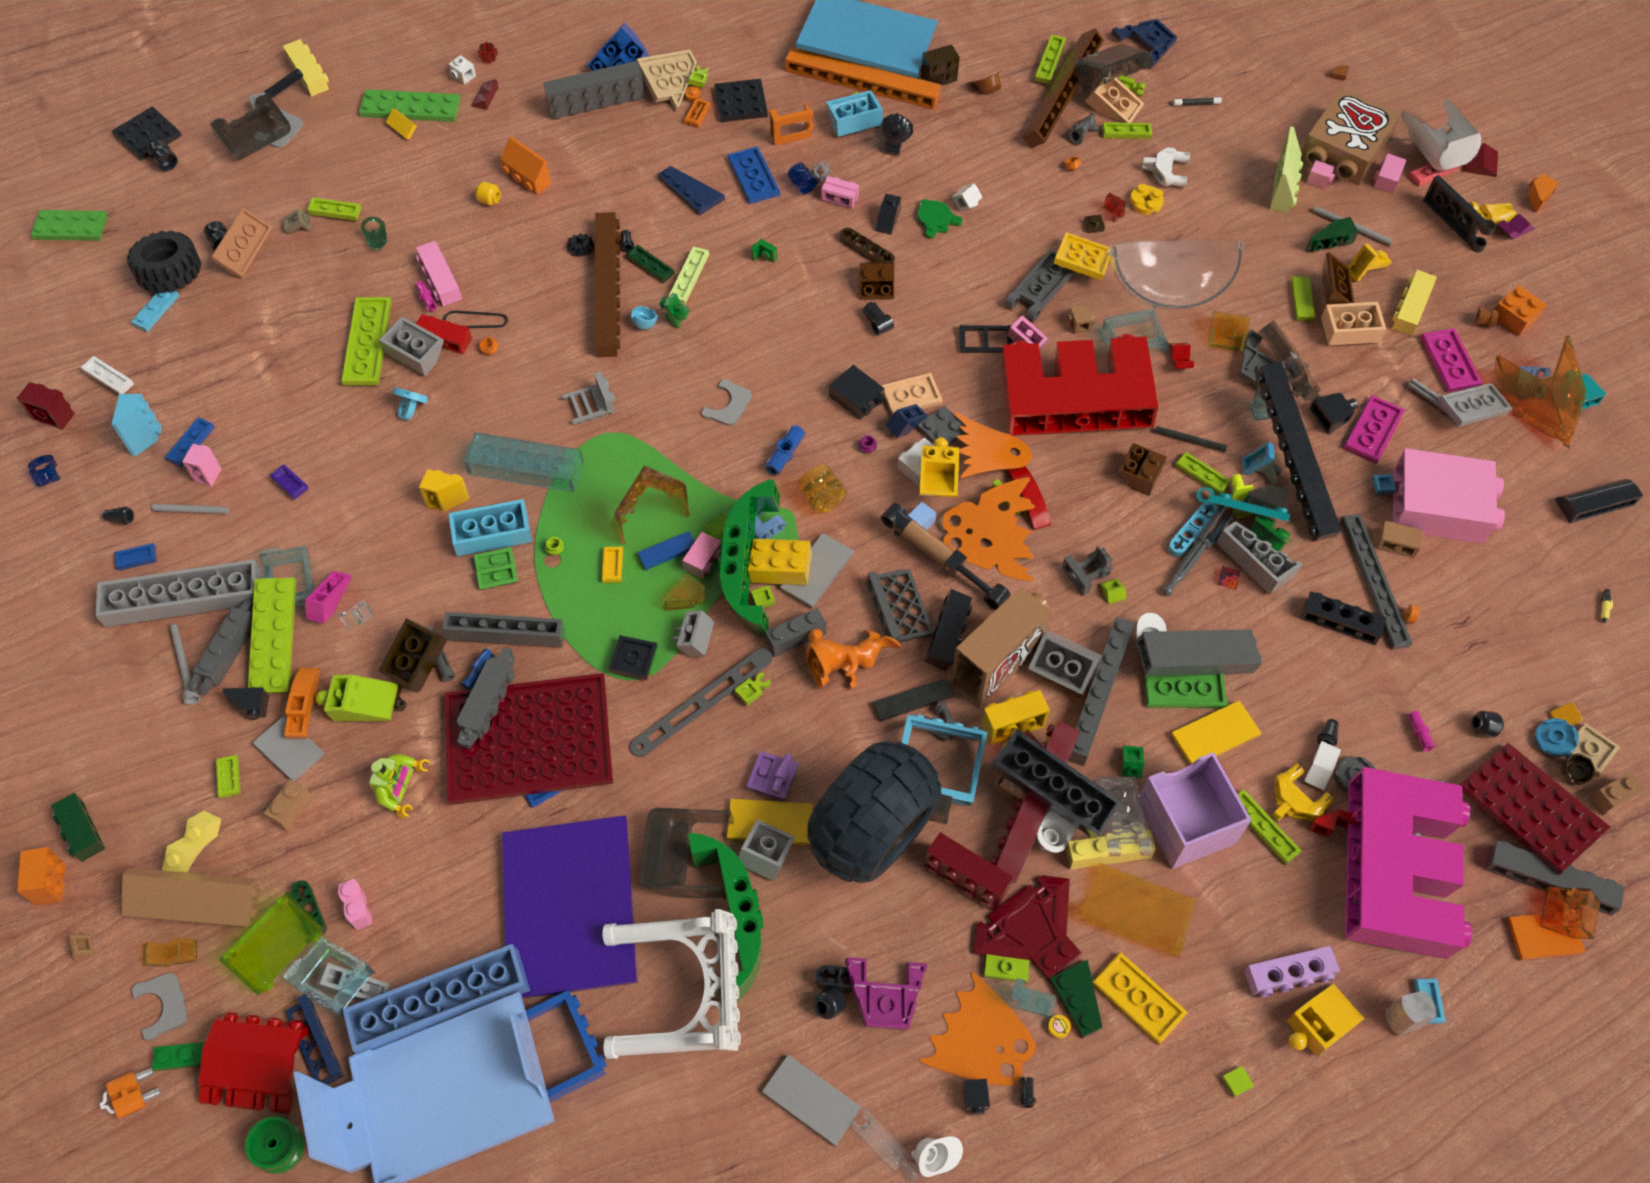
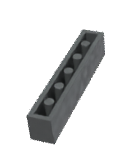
[442,612,565,647]
[1485,841,1625,916]

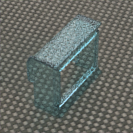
[1100,308,1169,352]
[259,546,315,606]
[284,937,375,1018]

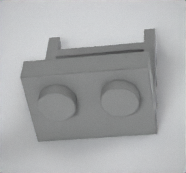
[562,372,616,425]

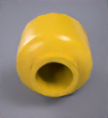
[474,181,501,206]

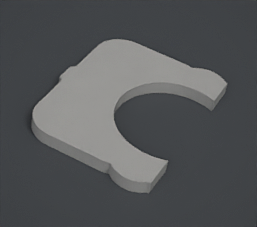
[254,110,303,148]
[701,379,752,426]
[131,973,188,1041]

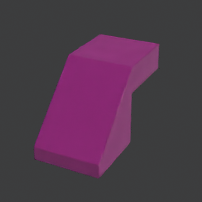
[1499,213,1535,239]

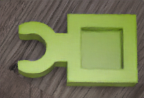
[688,65,708,88]
[1118,75,1146,96]
[735,672,771,707]

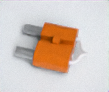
[100,1068,161,1119]

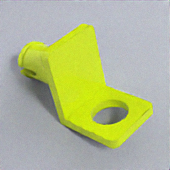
[1230,474,1254,518]

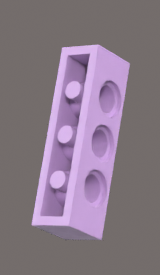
[1244,946,1340,998]

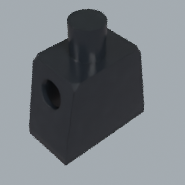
[1310,393,1358,434]

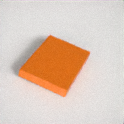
[1507,911,1585,961]

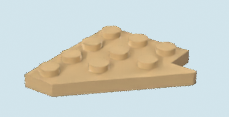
[636,49,697,111]

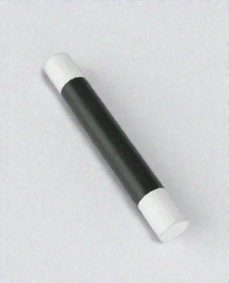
[1173,97,1222,106]

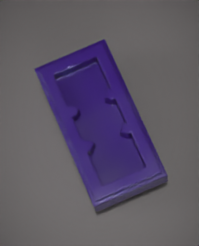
[270,464,309,500]

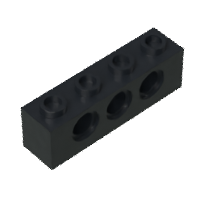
[1300,591,1387,645]

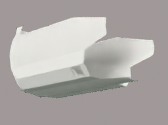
[1401,97,1481,171]

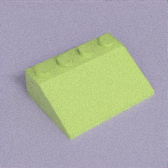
[1270,126,1303,213]

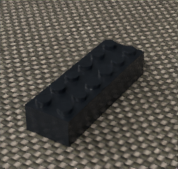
[989,729,1121,839]

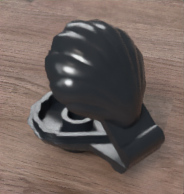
[880,113,913,155]

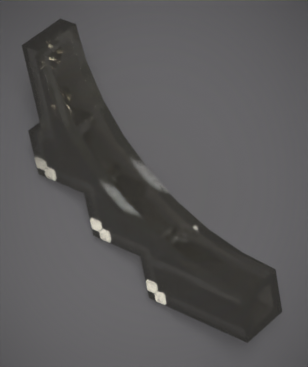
[1258,320,1321,402]

